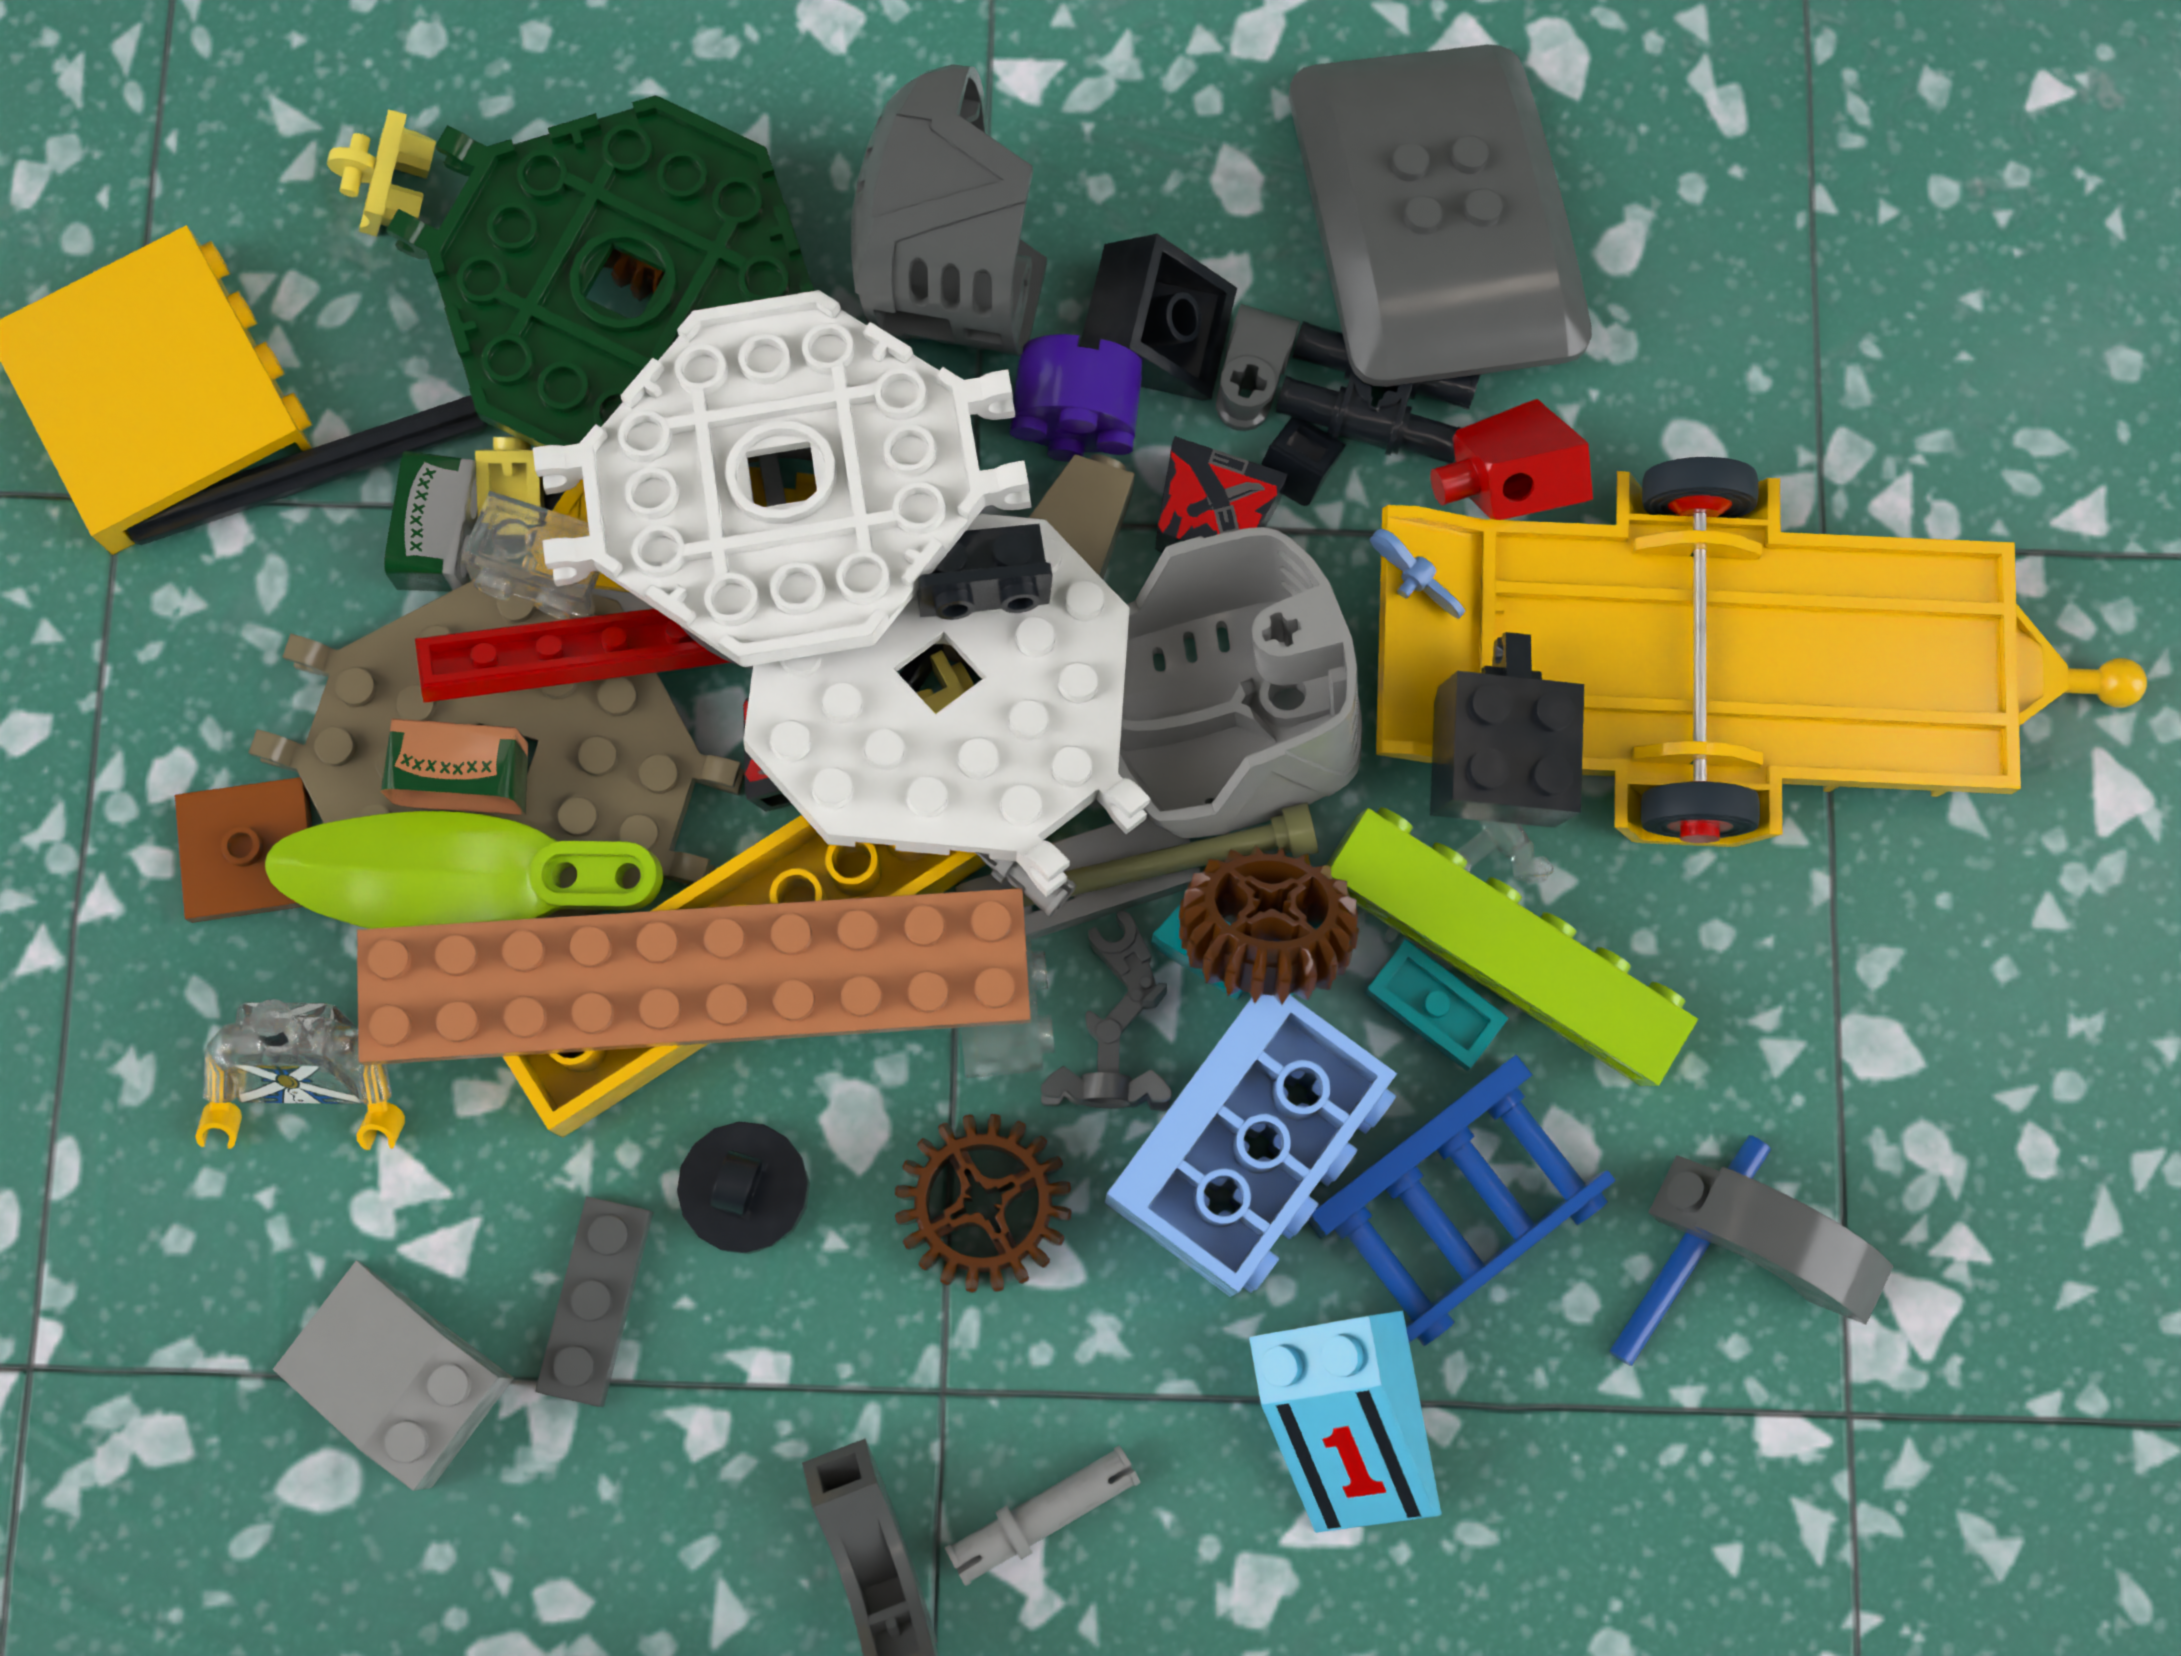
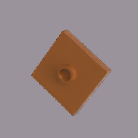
[175,777,312,923]

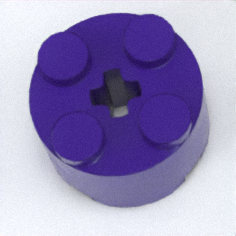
[1010,334,1142,462]

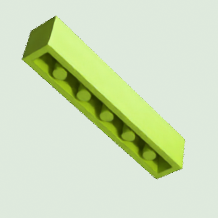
[1326,807,1698,1086]

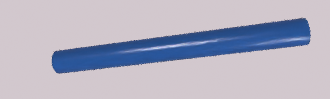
[1609,1135,1771,1366]

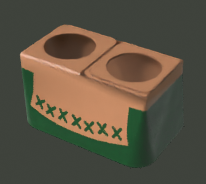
[381,719,528,815]

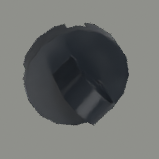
[677,1121,810,1254]

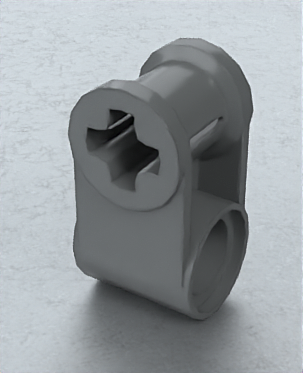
[1216,304,1300,431]

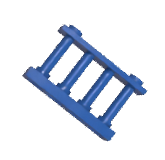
[1307,1055,1616,1346]

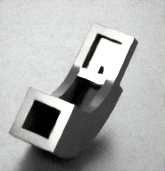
[1648,1155,1894,1325]
[802,1438,938,1656]

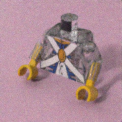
[195,999,405,1150]

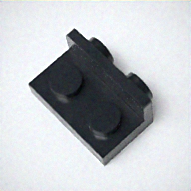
[917,523,1053,620]

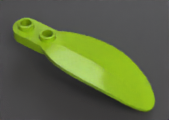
[265,811,663,929]

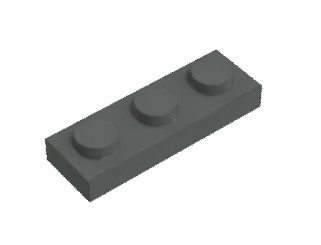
[535,1196,654,1407]

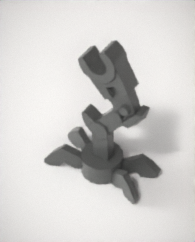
[1041,909,1172,1111]

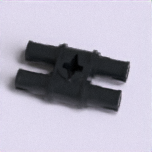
[1275,321,1480,464]

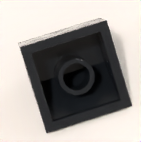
[1079,233,1237,401]

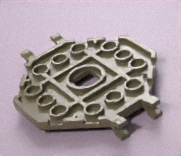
[249,567,745,918]

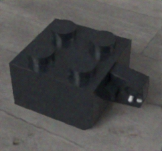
[1430,632,1584,828]

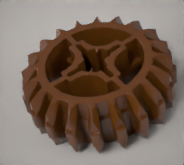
[1179,845,1359,1005]
[895,1114,1072,1293]

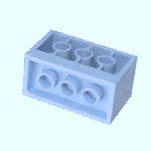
[1105,994,1397,1297]

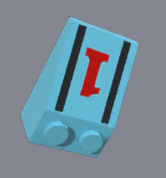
[1249,1311,1442,1533]

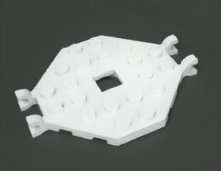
[533,290,1032,667]
[743,513,1150,897]

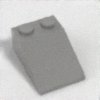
[273,1261,514,1491]

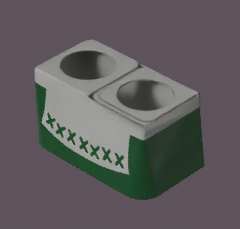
[384,451,478,592]

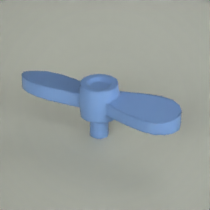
[1370,529,1465,619]

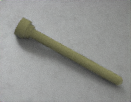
[1010,802,1319,907]

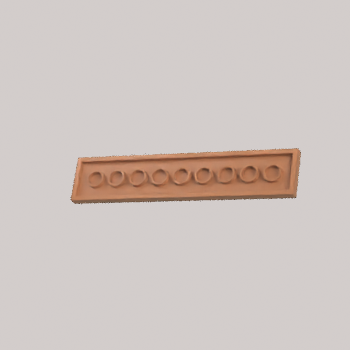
[357,888,1031,1065]

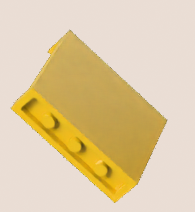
[0,225,312,555]

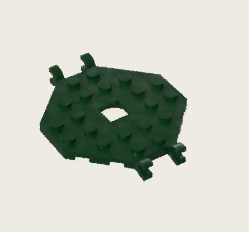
[386,95,815,447]

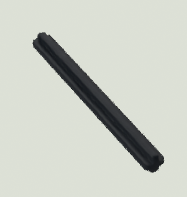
[127,395,488,545]

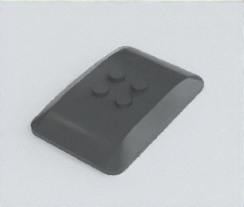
[1289,44,1592,387]

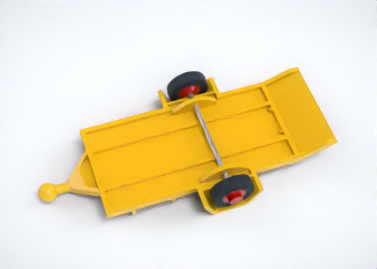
[1376,457,2147,847]

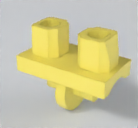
[327,109,436,237]

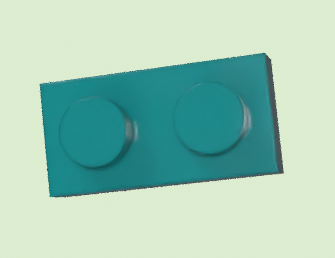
[1364,939,1509,1071]

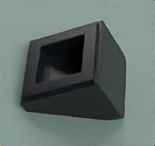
[1261,417,1346,506]

